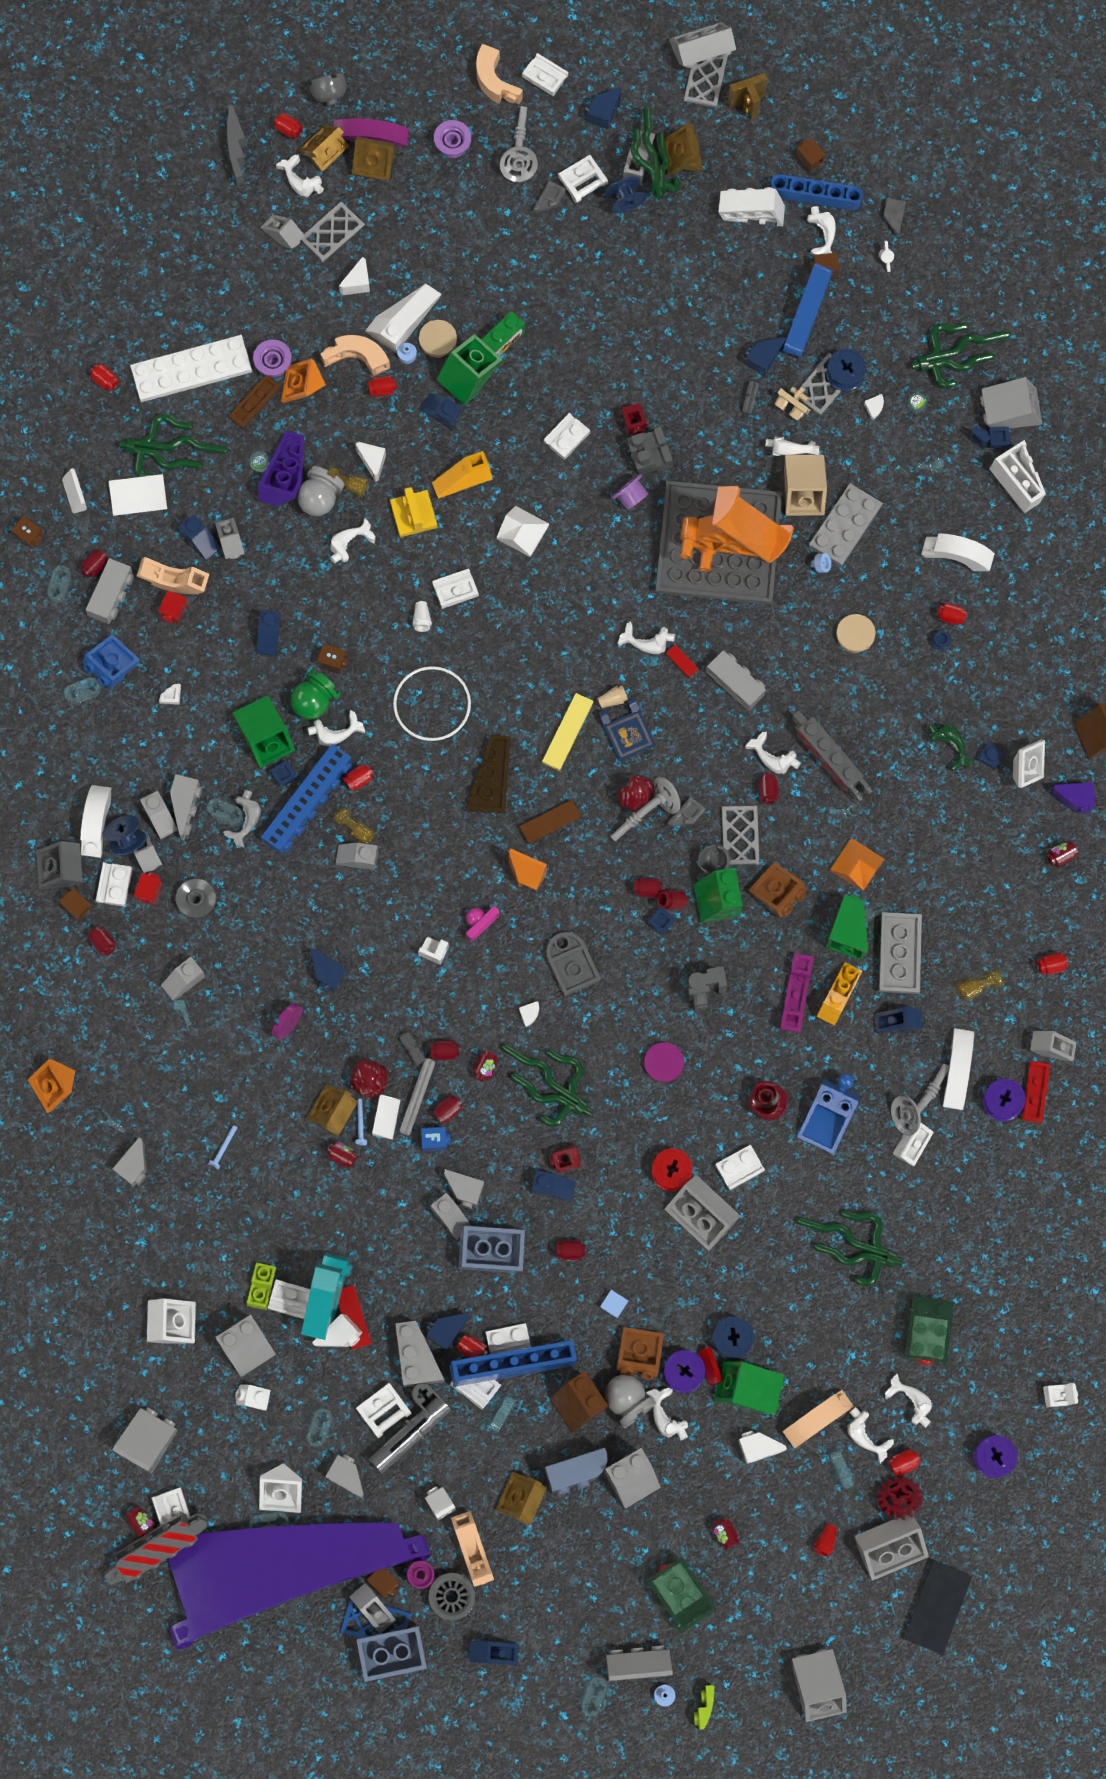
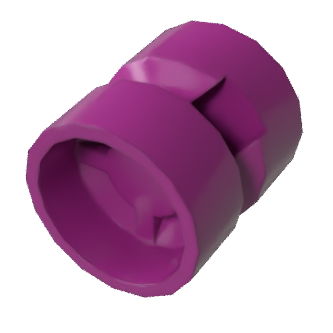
[407,1561,435,1590]

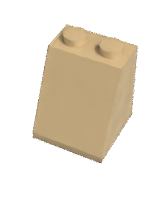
[784,455,827,516]

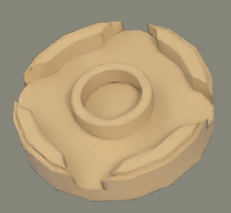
[419,320,457,358]
[836,614,876,653]

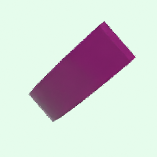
[333,118,409,147]
[780,953,814,1033]

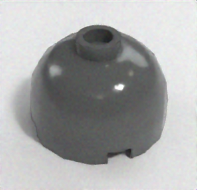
[308,73,347,106]

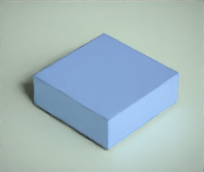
[600,1290,628,1318]

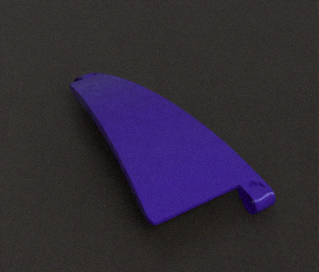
[168,1523,431,1650]

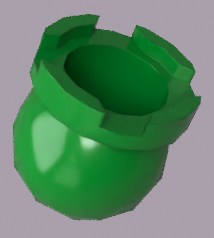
[290,669,341,720]

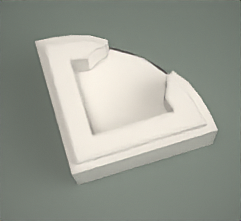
[864,394,884,420]
[159,684,181,705]
[519,1001,539,1027]

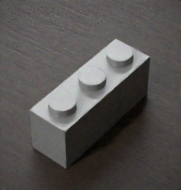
[86,558,134,624]
[706,650,766,711]

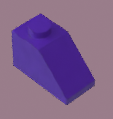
[1051,782,1096,814]

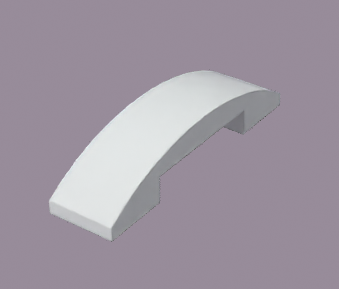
[943,1028,974,1110]

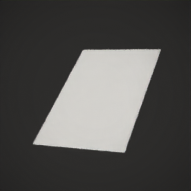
[109,474,167,516]

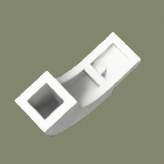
[921,534,994,571]
[80,785,111,858]

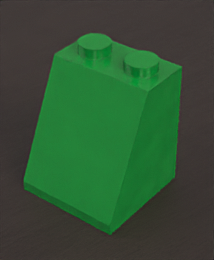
[436,334,502,405]
[233,696,295,768]
[693,868,743,923]
[825,894,868,961]
[714,1361,784,1415]

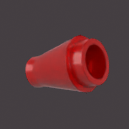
[814,1524,838,1557]

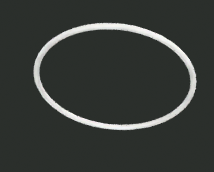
[393,666,471,741]

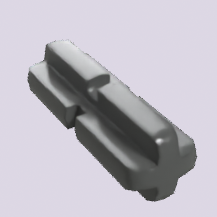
[742,381,759,414]
[400,1032,425,1065]

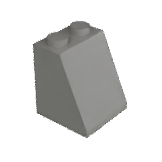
[980,377,1042,428]
[216,1315,276,1377]
[112,1407,178,1474]
[604,1448,661,1509]
[792,1649,847,1722]

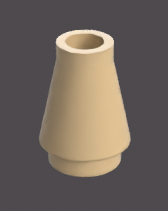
[598,685,628,708]

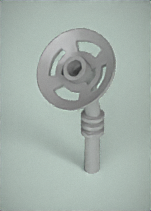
[500,106,538,182]
[611,777,680,841]
[891,1064,949,1135]

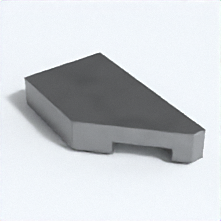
[533,181,566,213]
[883,198,906,236]
[667,796,706,827]

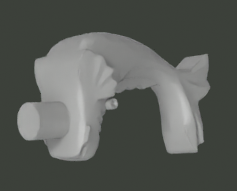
[223,790,261,848]

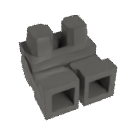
[627,427,673,475]
[688,966,727,1011]

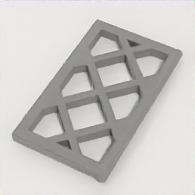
[683,55,728,107]
[301,202,365,262]
[793,353,850,416]
[722,805,760,865]

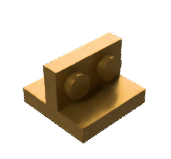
[728,73,768,120]
[665,123,702,175]
[298,125,349,172]
[352,137,396,181]
[306,1084,358,1136]
[496,1472,547,1526]

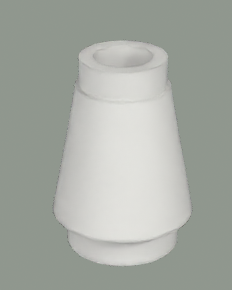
[412,601,432,632]

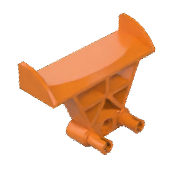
[680,486,794,572]

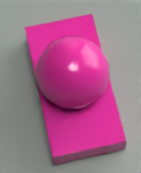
[466,906,499,942]

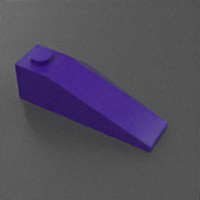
[258,430,304,506]

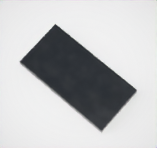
[904,1560,972,1655]

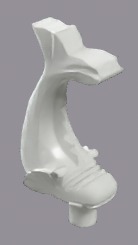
[276,155,324,198]
[807,206,836,256]
[765,437,819,456]
[330,518,375,563]
[618,622,675,654]
[307,710,365,746]
[745,732,801,774]
[885,1374,932,1428]
[646,1388,688,1440]
[847,1407,894,1464]

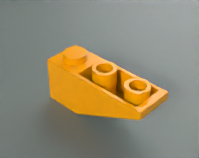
[432,451,493,499]
[817,962,862,1026]

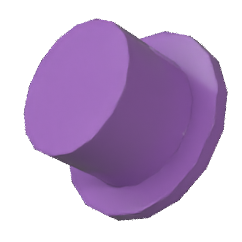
[434,120,471,158]
[253,340,292,378]
[611,474,649,510]

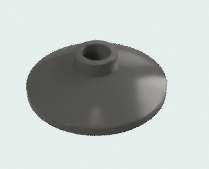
[176,879,216,918]

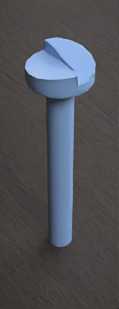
[355,1099,367,1145]
[208,1125,237,1170]

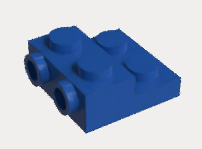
[82,634,140,689]

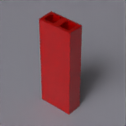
[666,645,698,678]
[699,1347,723,1386]

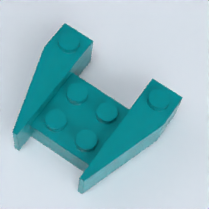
[301,1252,352,1340]

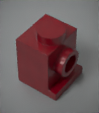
[621,403,647,436]
[550,1144,582,1173]

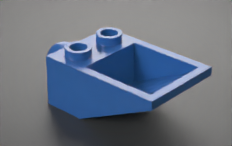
[797,1073,861,1154]

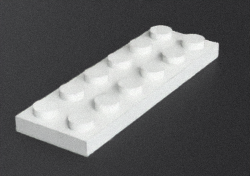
[130,335,252,402]

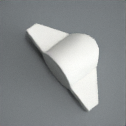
[879,241,894,272]

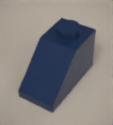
[585,87,622,129]
[744,337,786,376]
[420,394,462,430]
[179,514,221,561]
[257,610,281,656]
[311,948,347,993]
[874,1007,923,1034]
[532,1170,576,1202]
[425,1313,470,1352]
[469,1641,518,1665]

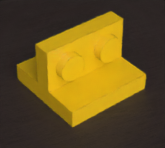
[390,487,438,537]

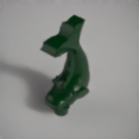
[928,724,976,771]

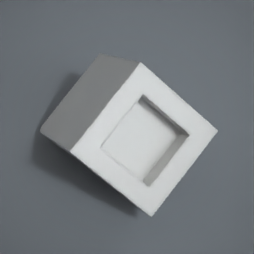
[418,937,449,965]

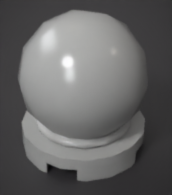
[297,466,345,516]
[605,1375,656,1428]

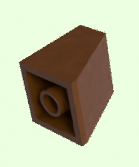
[1074,702,1106,760]
[550,1371,608,1433]

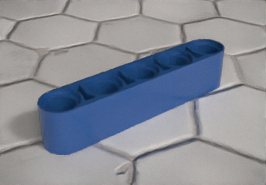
[770,174,863,210]
[783,263,833,358]

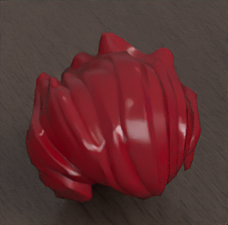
[616,775,653,812]
[350,1058,389,1099]
[748,1080,789,1121]

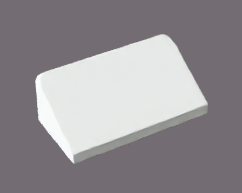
[62,468,87,513]
[372,1094,400,1140]
[893,1123,933,1166]

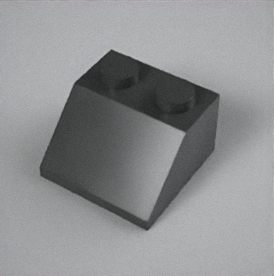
[36,841,82,889]

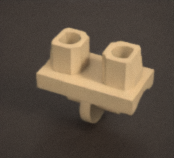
[775,387,811,421]

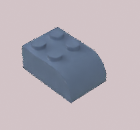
[458,1226,525,1273]
[545,1448,607,1496]
[357,1626,427,1682]

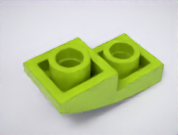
[247,1263,276,1310]
[694,1685,714,1729]

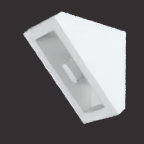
[339,257,370,295]
[355,442,386,482]

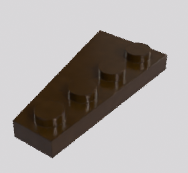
[466,735,511,814]

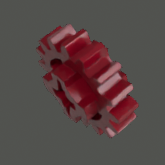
[877,1476,923,1520]

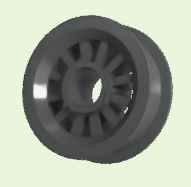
[429,1573,475,1620]

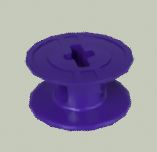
[983,1079,1026,1122]
[663,1350,705,1393]
[974,1435,1018,1478]

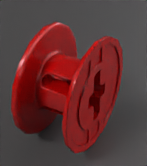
[651,1148,693,1192]

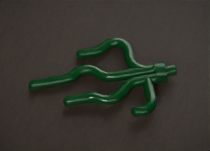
[631,105,680,200]
[911,323,1011,389]
[119,414,229,477]
[501,1044,593,1127]
[796,1210,904,1286]

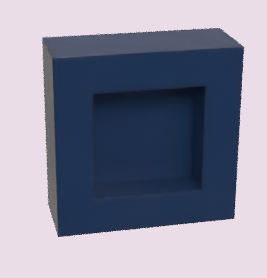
[969,426,991,450]
[988,427,1010,448]
[978,742,1005,770]
[270,760,298,788]
[648,907,676,936]

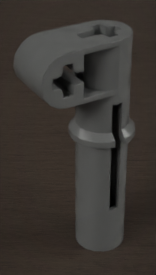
[369,1383,451,1474]

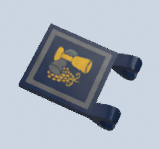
[598,698,656,761]

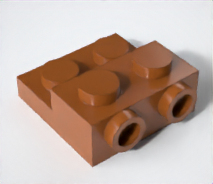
[748,862,807,918]
[617,1327,664,1380]

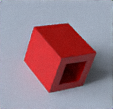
[158,590,188,624]
[134,873,162,906]

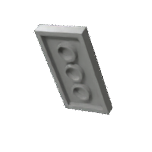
[809,484,883,567]
[879,912,922,994]

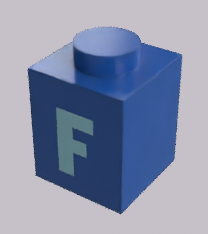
[421,1127,451,1152]

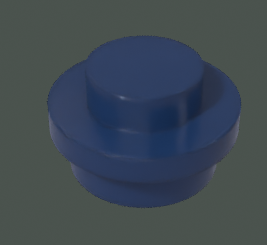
[931,631,951,650]

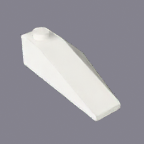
[365,284,441,353]

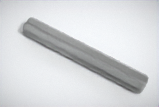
[400,1058,435,1135]

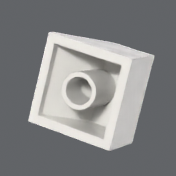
[147,1299,196,1343]

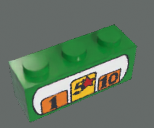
[481,311,525,357]

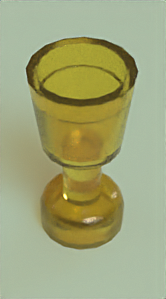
[328,466,369,497]
[334,807,376,844]
[959,969,1004,1002]

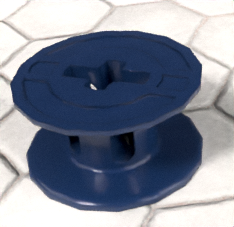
[605,176,647,213]
[826,349,866,392]
[102,815,147,856]
[712,1317,754,1359]

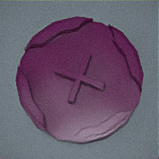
[272,1003,303,1040]
[644,1042,684,1083]

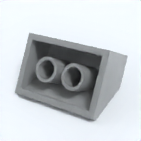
[669,22,736,68]
[664,1175,741,1251]
[855,1515,929,1581]
[606,1646,673,1681]

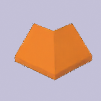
[281,359,326,403]
[830,838,884,892]
[509,848,547,890]
[28,1059,75,1114]

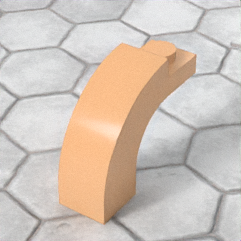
[476,44,523,104]
[321,335,390,376]
[137,557,209,594]
[783,1390,854,1448]
[451,1511,494,1587]

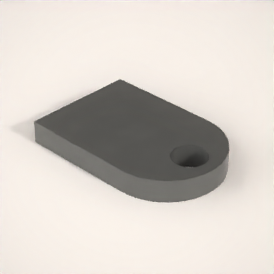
[546,932,601,997]

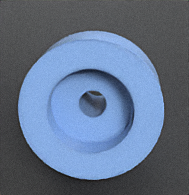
[397,343,417,364]
[811,553,831,573]
[654,1685,675,1706]

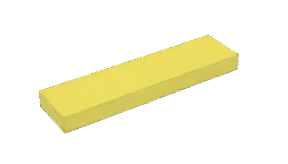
[542,693,594,771]

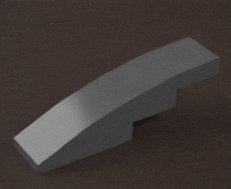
[227,105,246,186]

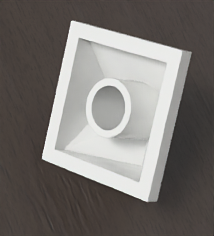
[497,506,549,557]
[1013,740,1045,788]
[259,1463,302,1513]

